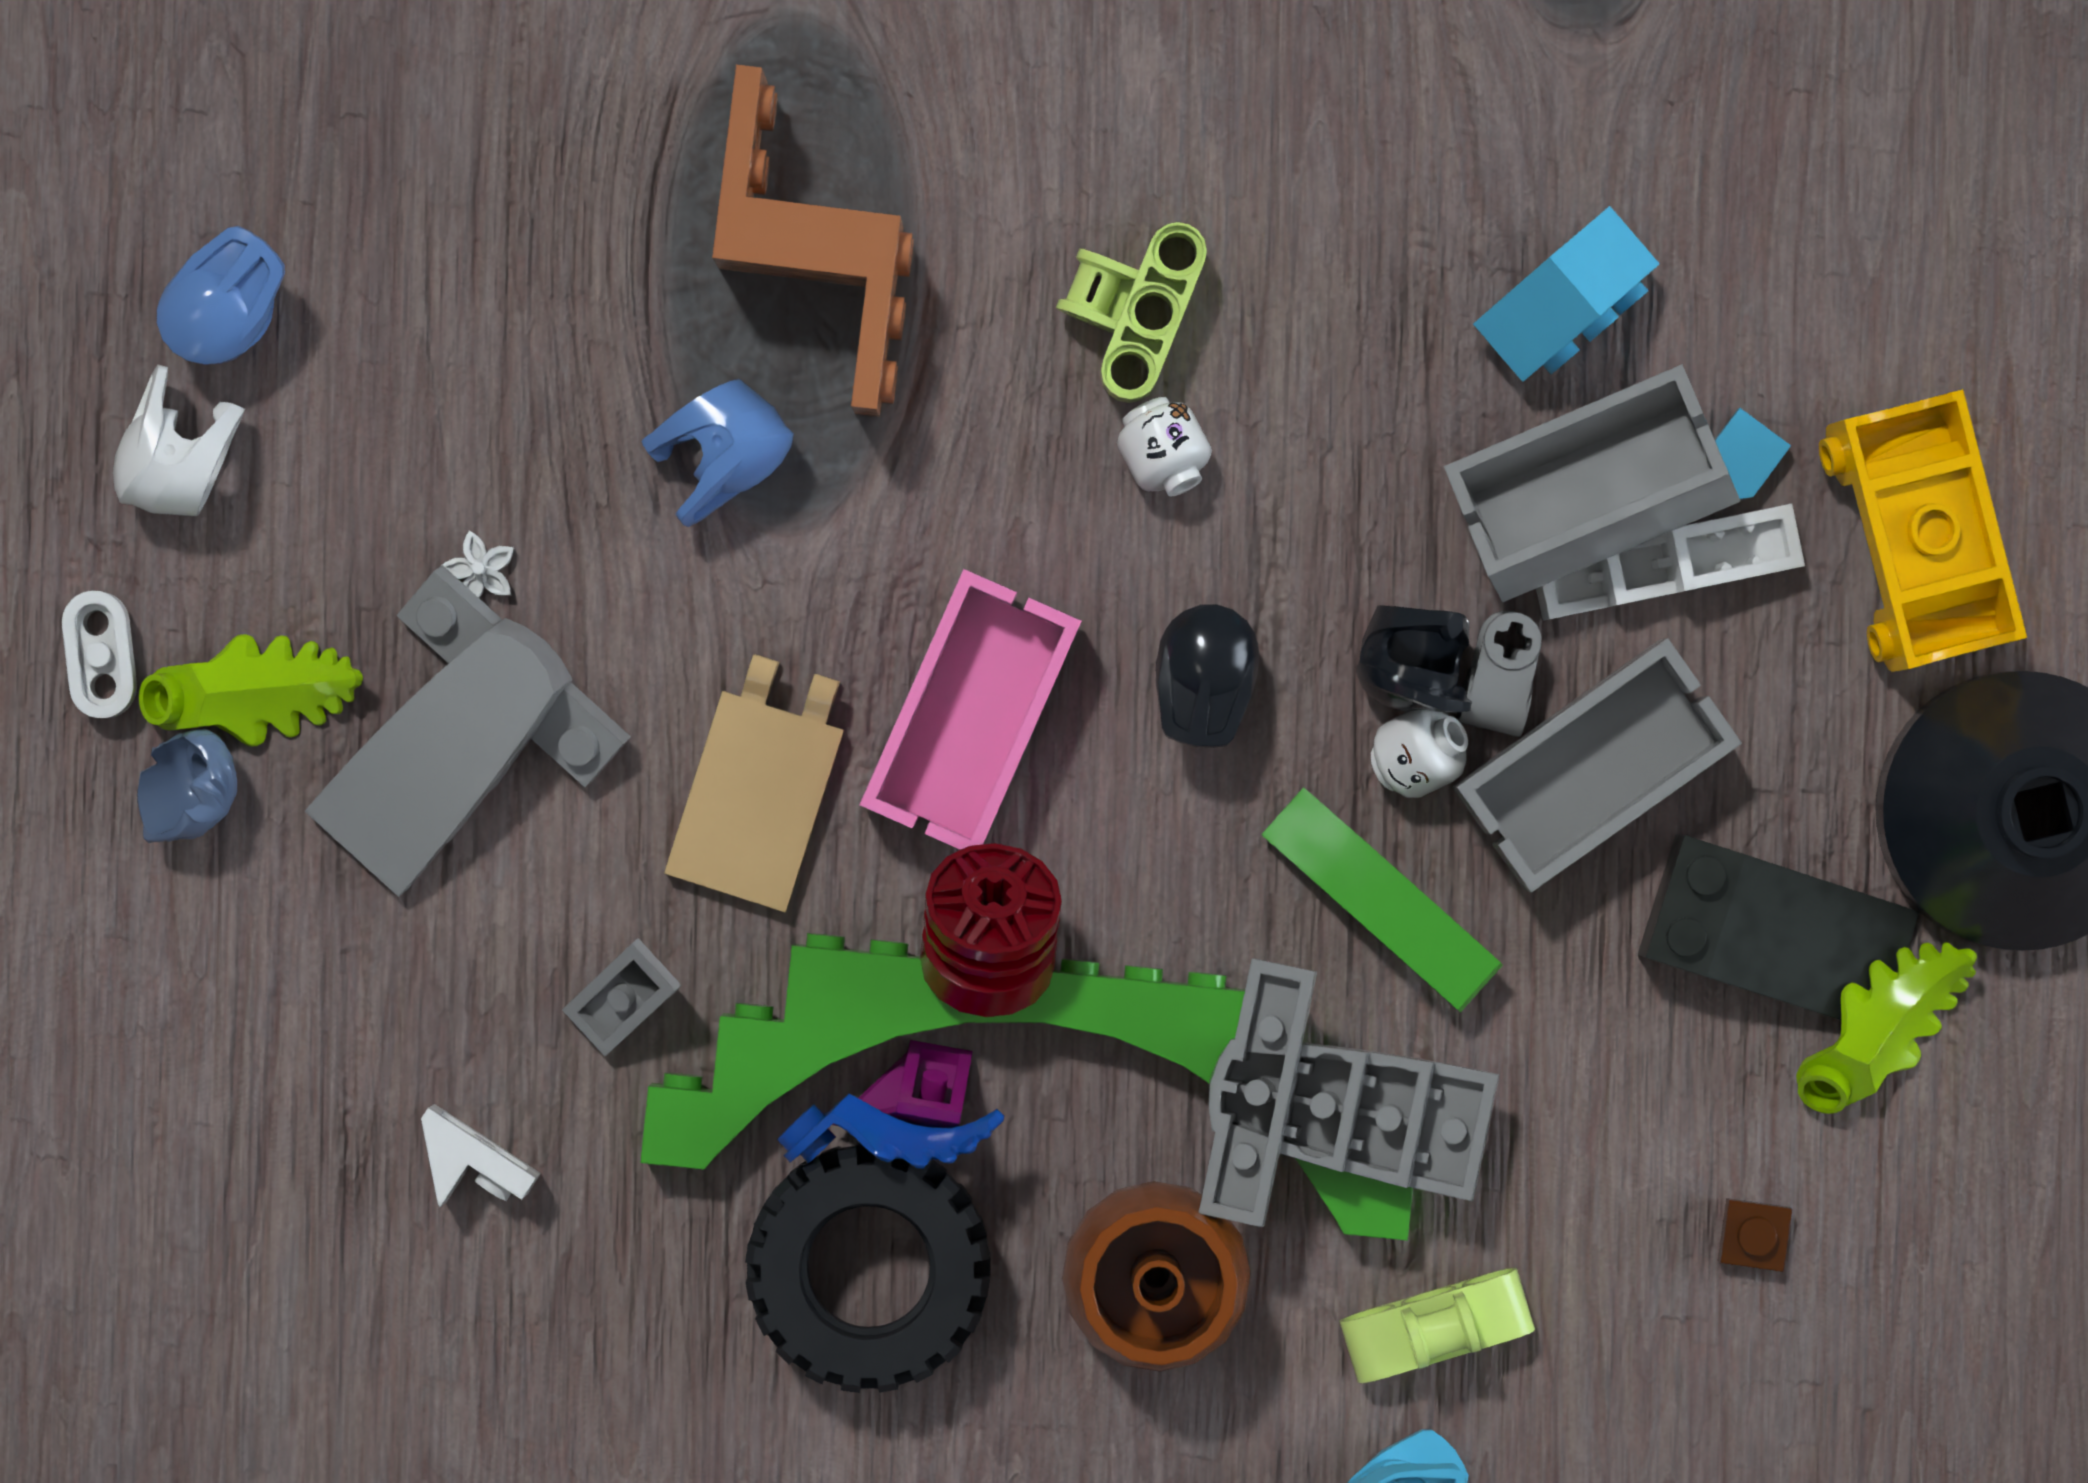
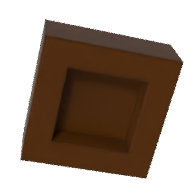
[1717,1198,1792,1272]

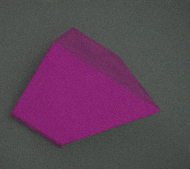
[832,1040,973,1128]

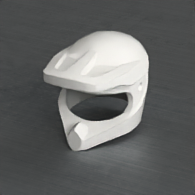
[113,364,245,516]

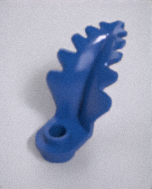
[777,1094,1005,1168]

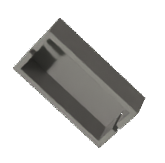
[1444,364,1741,602]
[1452,638,1742,893]

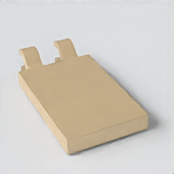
[664,654,845,913]

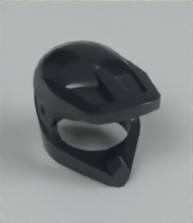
[1155,604,1260,748]
[1356,605,1472,712]

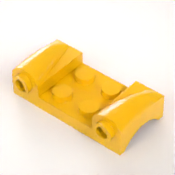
[1819,389,2027,672]

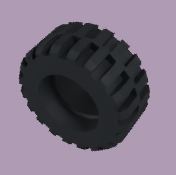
[745,1142,991,1393]

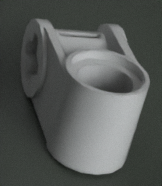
[1457,610,1542,737]

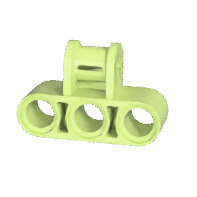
[1056,222,1207,403]
[1339,1268,1535,1383]

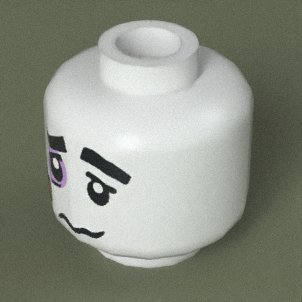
[1117,397,1212,497]

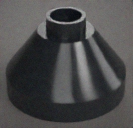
[1875,671,2088,951]

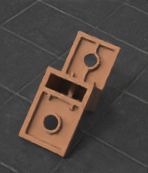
[712,64,914,417]

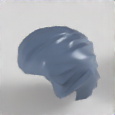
[137,728,237,843]

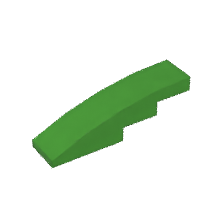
[1261,787,1503,1013]

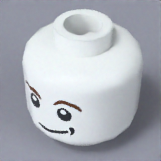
[1371,710,1468,798]

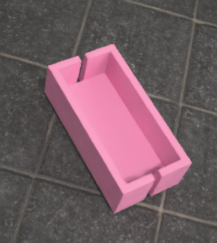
[859,569,1082,850]

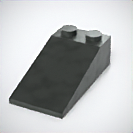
[1637,834,1920,1020]

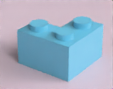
[1473,206,1660,382]

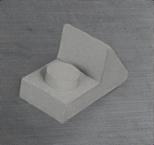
[562,938,682,1056]

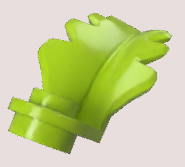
[139,634,363,747]
[1796,942,1977,1114]

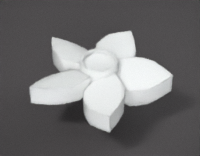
[441,530,515,598]

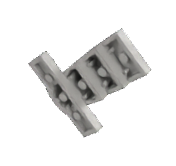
[305,565,631,897]
[1199,958,1500,1227]

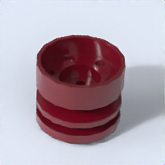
[920,843,1062,1017]

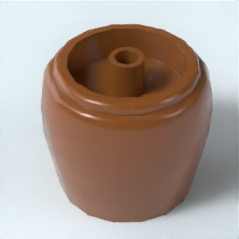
[1062,1181,1251,1372]

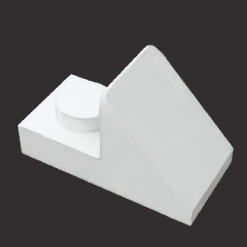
[421,1104,541,1207]

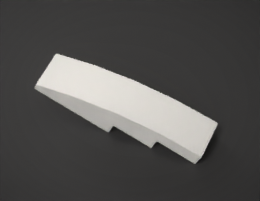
[1536,504,1805,621]

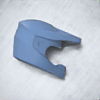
[157,226,285,365]
[641,379,794,527]

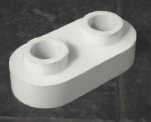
[62,591,137,718]

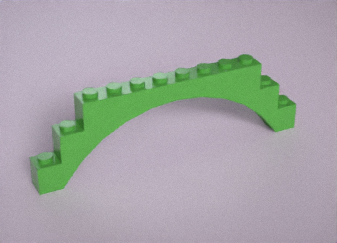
[640,933,1413,1241]

